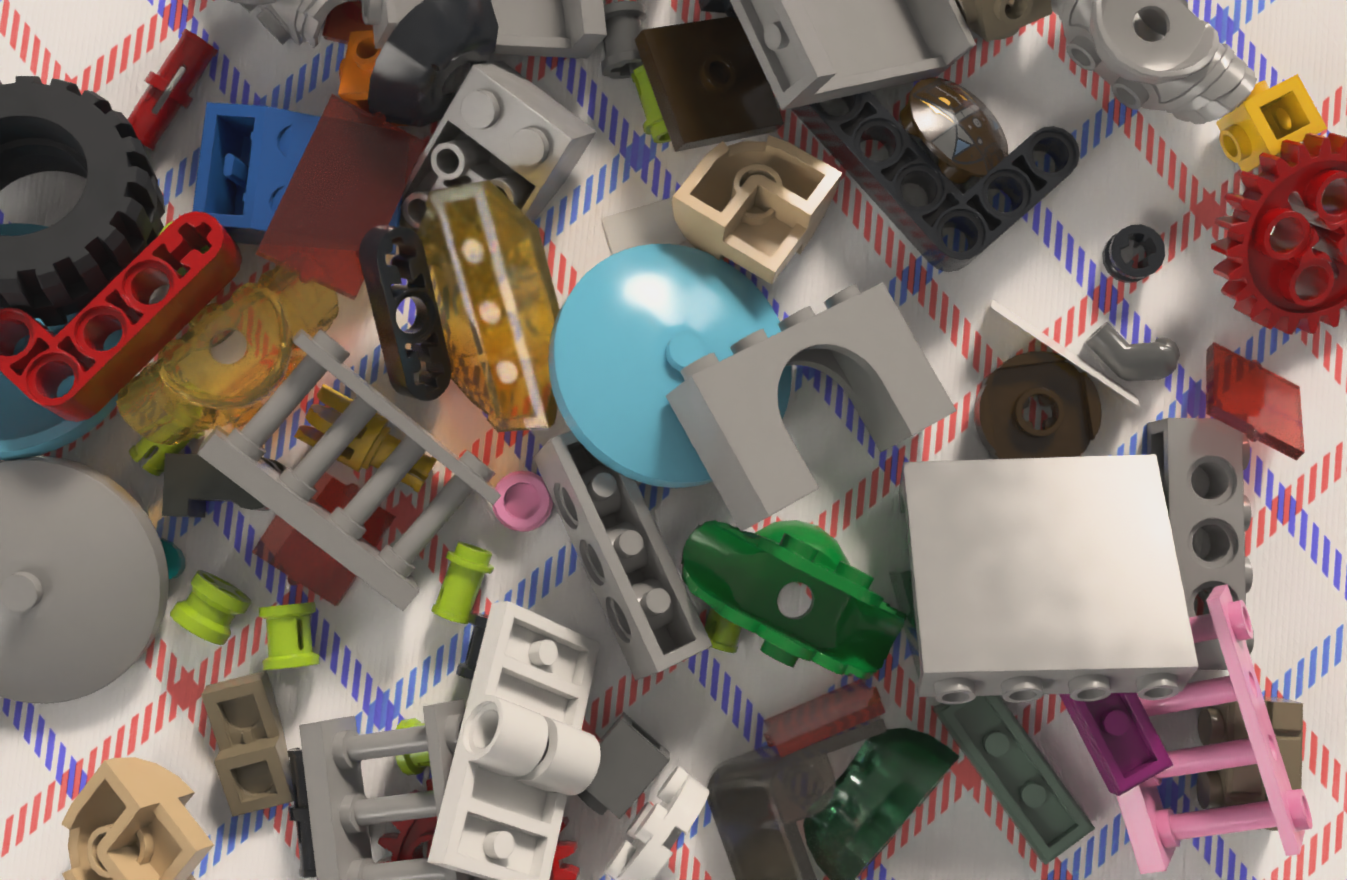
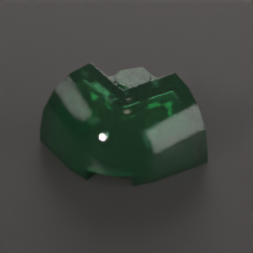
[803,728,960,880]

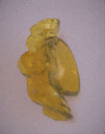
[116,253,339,445]

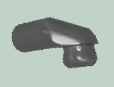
[1085,322,1180,381]

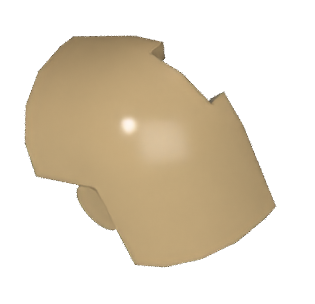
[672,135,842,285]
[61,757,214,880]

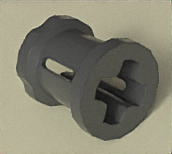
[601,1,646,79]

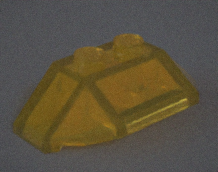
[417,180,560,432]

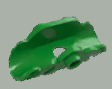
[681,520,907,680]

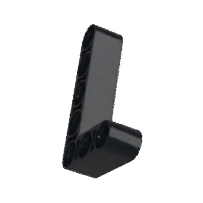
[791,91,1080,272]

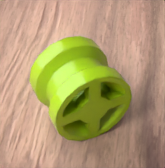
[170,570,252,645]

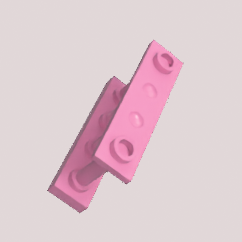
[1116,584,1312,874]

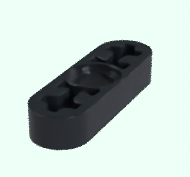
[359,225,452,401]

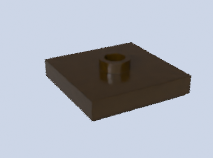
[634,17,784,152]

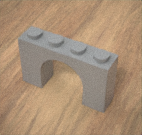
[666,282,957,531]

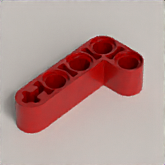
[0,211,242,422]

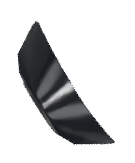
[368,0,499,127]

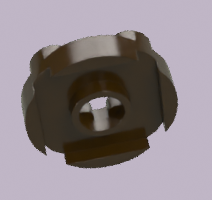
[974,351,1102,459]

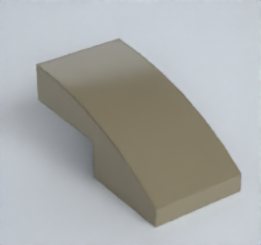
[201,670,294,817]

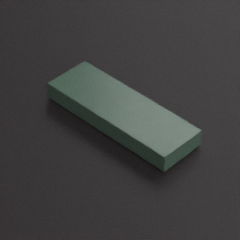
[932,695,1095,865]

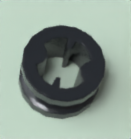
[1102,224,1165,283]

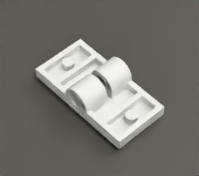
[427,601,601,880]

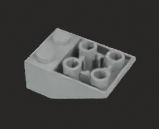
[399,60,596,287]

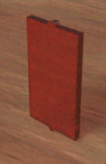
[256,94,426,300]

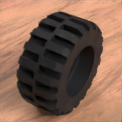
[0,76,165,327]

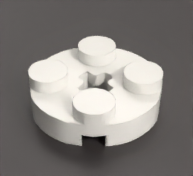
[604,765,709,880]

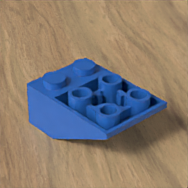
[192,102,409,255]

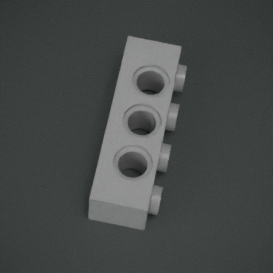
[1147,418,1254,670]
[533,431,712,681]

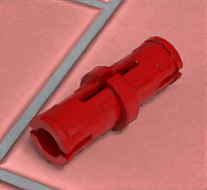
[127,29,219,151]

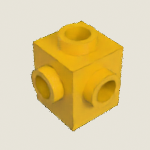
[1216,74,1328,172]

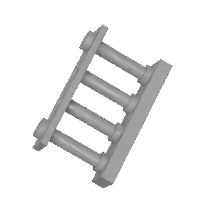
[197,329,501,611]
[299,699,486,880]

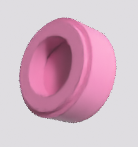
[492,471,554,532]

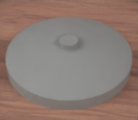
[0,456,169,704]

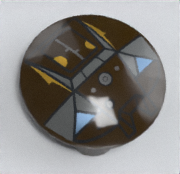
[899,77,1008,184]

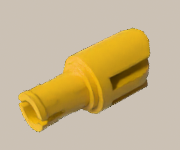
[294,384,437,493]

